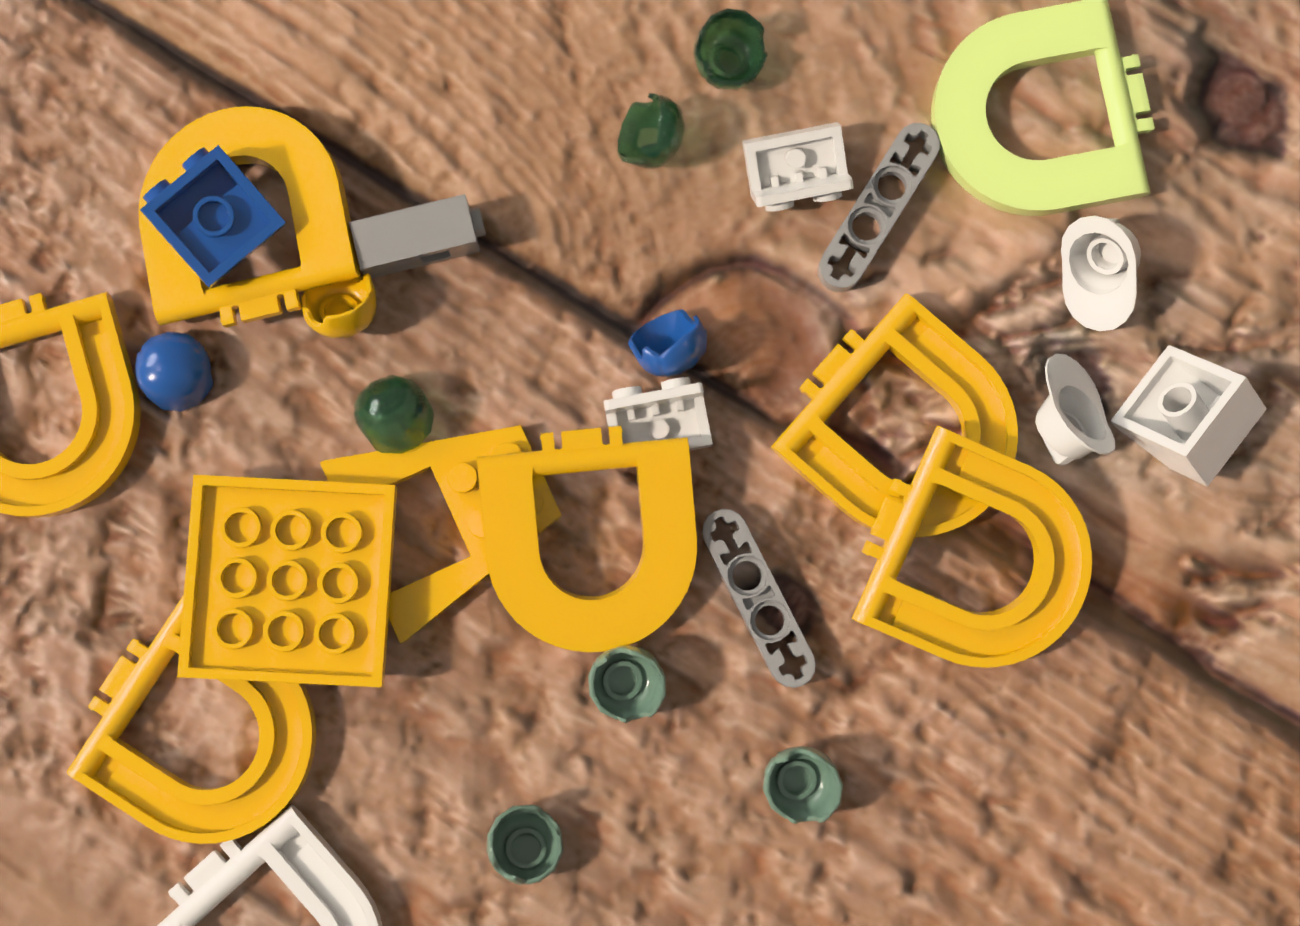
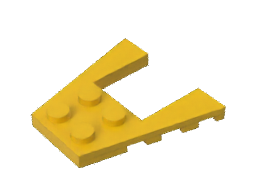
[320,425,562,643]

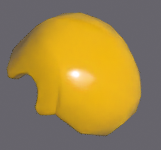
[301,273,377,338]

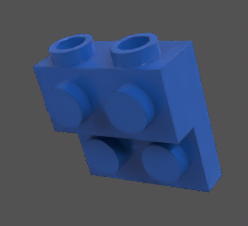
[140,145,286,289]

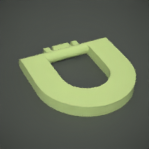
[931,0,1155,216]

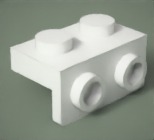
[742,122,854,211]
[604,377,713,451]

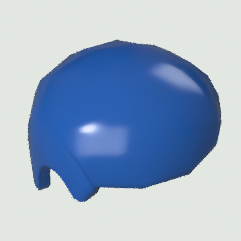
[628,309,707,377]
[135,331,213,412]

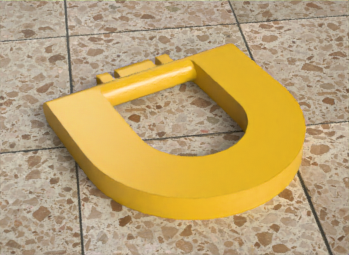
[139,106,361,328]
[0,291,141,518]
[770,293,1018,538]
[477,425,697,652]
[852,426,1092,668]
[66,595,316,844]

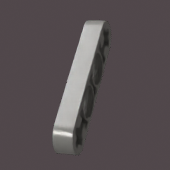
[818,123,940,292]
[702,509,816,688]

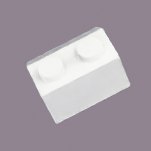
[1111,345,1266,487]

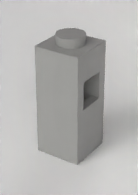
[349,194,486,278]

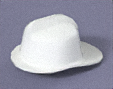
[1061,215,1141,331]
[1035,354,1115,465]

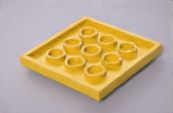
[177,475,397,688]

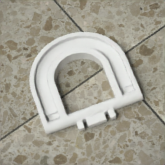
[157,805,383,926]

